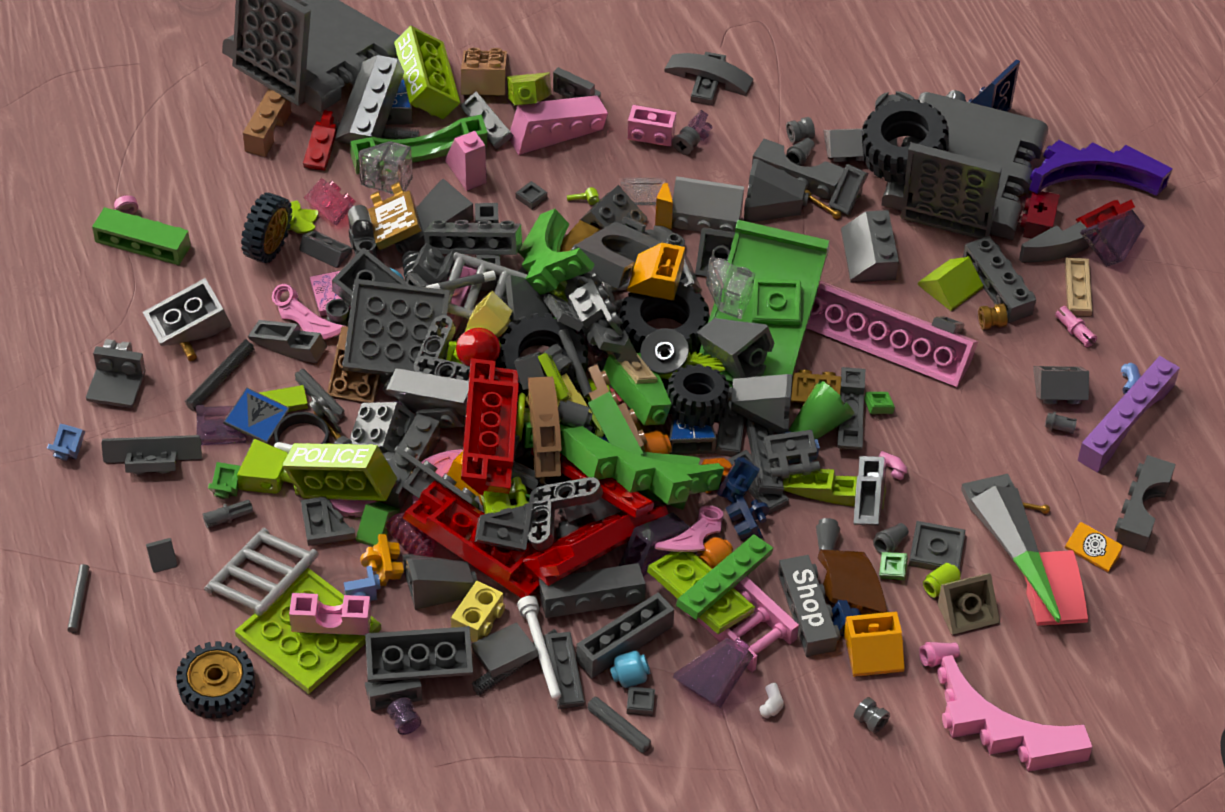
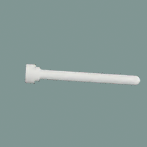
[517,596,561,700]

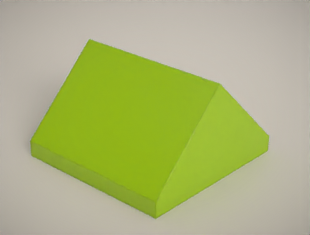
[918,257,983,311]

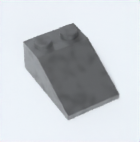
[143,278,232,346]

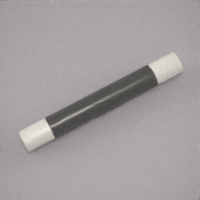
[426,271,496,290]

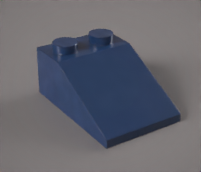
[968,59,1020,112]

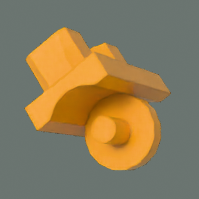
[360,534,404,586]

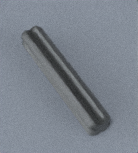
[295,369,345,420]
[587,697,651,753]

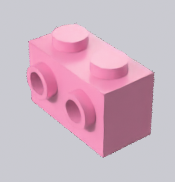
[627,105,676,147]

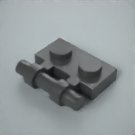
[763,430,820,479]

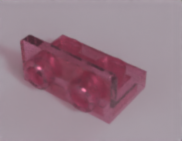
[304,178,356,226]

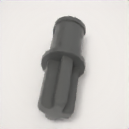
[202,500,253,529]

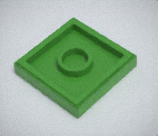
[752,279,801,325]

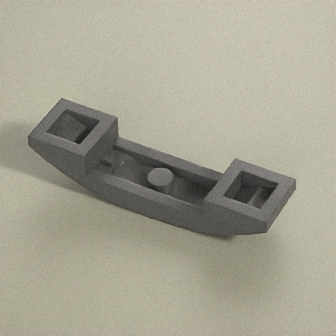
[664,53,753,96]
[837,367,866,450]

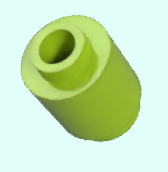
[923,563,961,598]

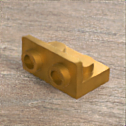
[791,370,841,404]

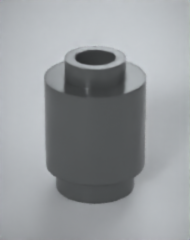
[558,400,593,427]

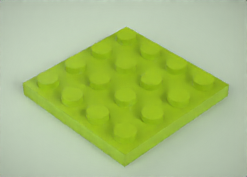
[235,568,382,694]

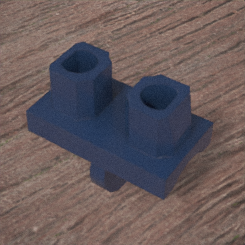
[716,457,760,503]
[725,494,770,540]

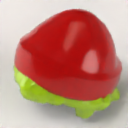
[454,328,501,366]

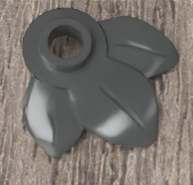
[644,226,685,247]
[309,396,342,433]

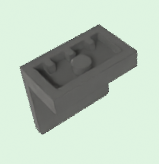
[579,185,648,229]
[86,346,146,408]
[350,402,415,453]

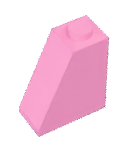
[446,131,486,191]

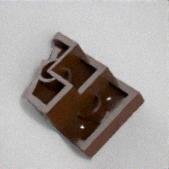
[817,549,887,613]

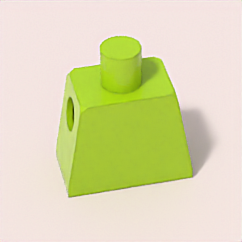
[237,439,293,494]

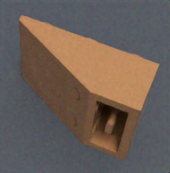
[461,47,507,95]
[327,326,381,403]

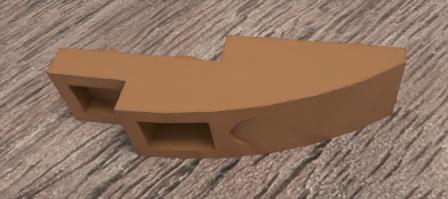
[588,365,648,452]
[528,376,561,477]

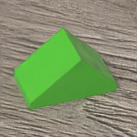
[356,501,400,547]

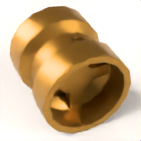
[978,304,1008,330]

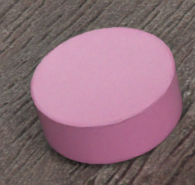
[114,195,138,215]

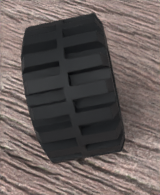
[667,364,729,428]

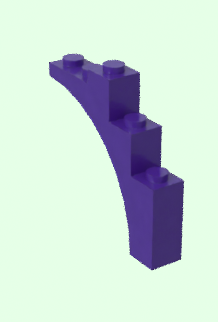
[1029,140,1173,196]

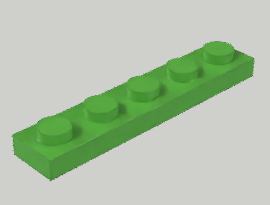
[676,534,773,619]

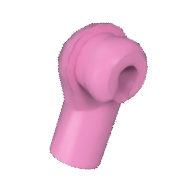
[879,451,907,480]

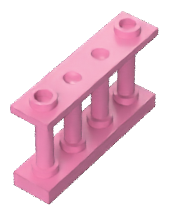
[686,576,799,672]

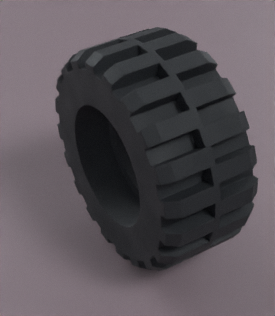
[862,98,949,185]
[620,281,710,357]
[495,313,589,407]

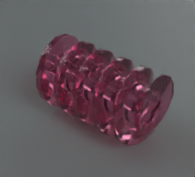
[385,512,438,557]

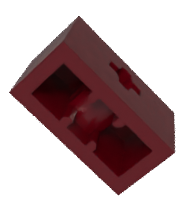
[1020,191,1060,239]

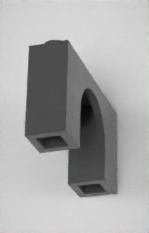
[571,221,663,289]

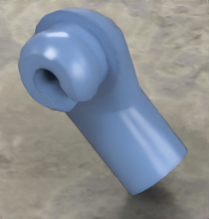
[1121,363,1141,394]

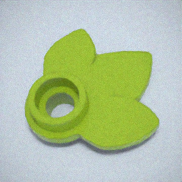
[288,200,318,233]

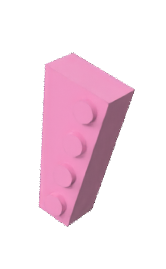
[510,96,608,155]

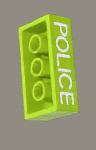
[394,25,460,119]
[282,443,397,501]

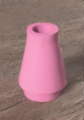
[919,642,960,668]

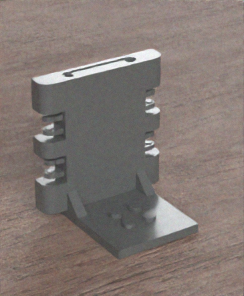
[222,0,400,112]
[881,92,1049,240]

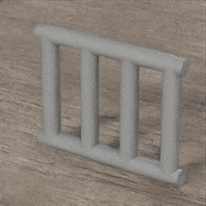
[447,252,527,331]
[204,528,319,616]

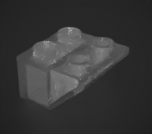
[358,141,413,194]
[706,257,755,319]

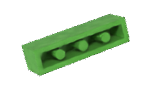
[92,207,191,265]

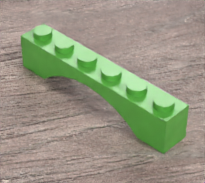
[351,115,488,174]

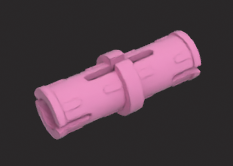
[1055,306,1097,347]

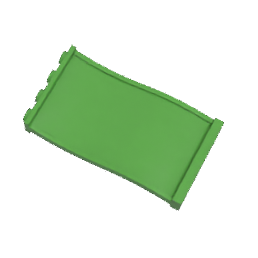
[699,220,829,387]

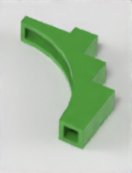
[518,209,595,295]
[560,426,724,504]

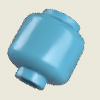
[610,651,651,688]

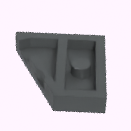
[301,497,356,546]
[475,503,533,552]

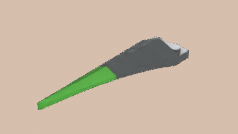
[961,474,1061,623]

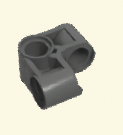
[348,205,378,259]

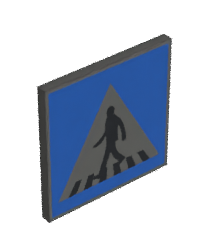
[223,387,290,444]

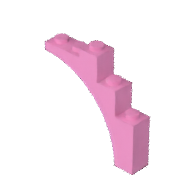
[937,655,1092,772]

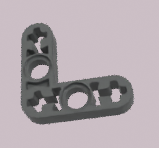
[413,315,470,381]
[528,477,603,551]

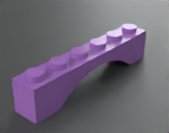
[1077,356,1180,473]

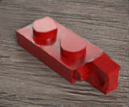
[303,110,336,171]
[1076,199,1135,237]

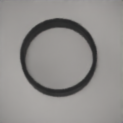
[274,412,329,444]

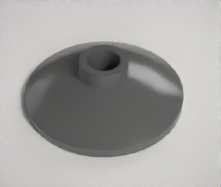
[641,328,689,374]

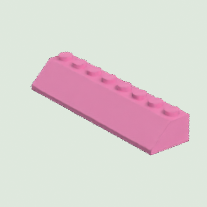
[807,281,979,387]

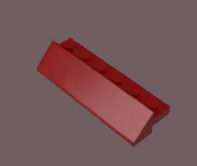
[461,358,519,497]
[403,481,540,598]
[523,505,669,586]

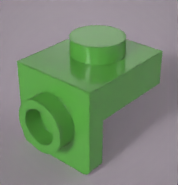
[208,462,241,499]

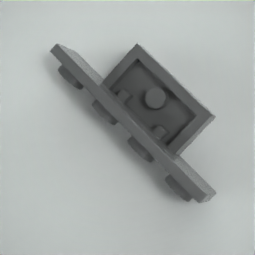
[569,272,624,336]
[101,435,202,475]
[394,446,480,508]

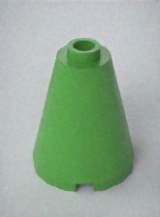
[788,380,855,440]

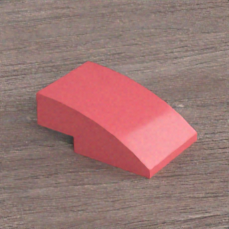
[1024,550,1088,626]

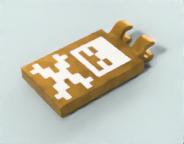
[368,182,421,250]

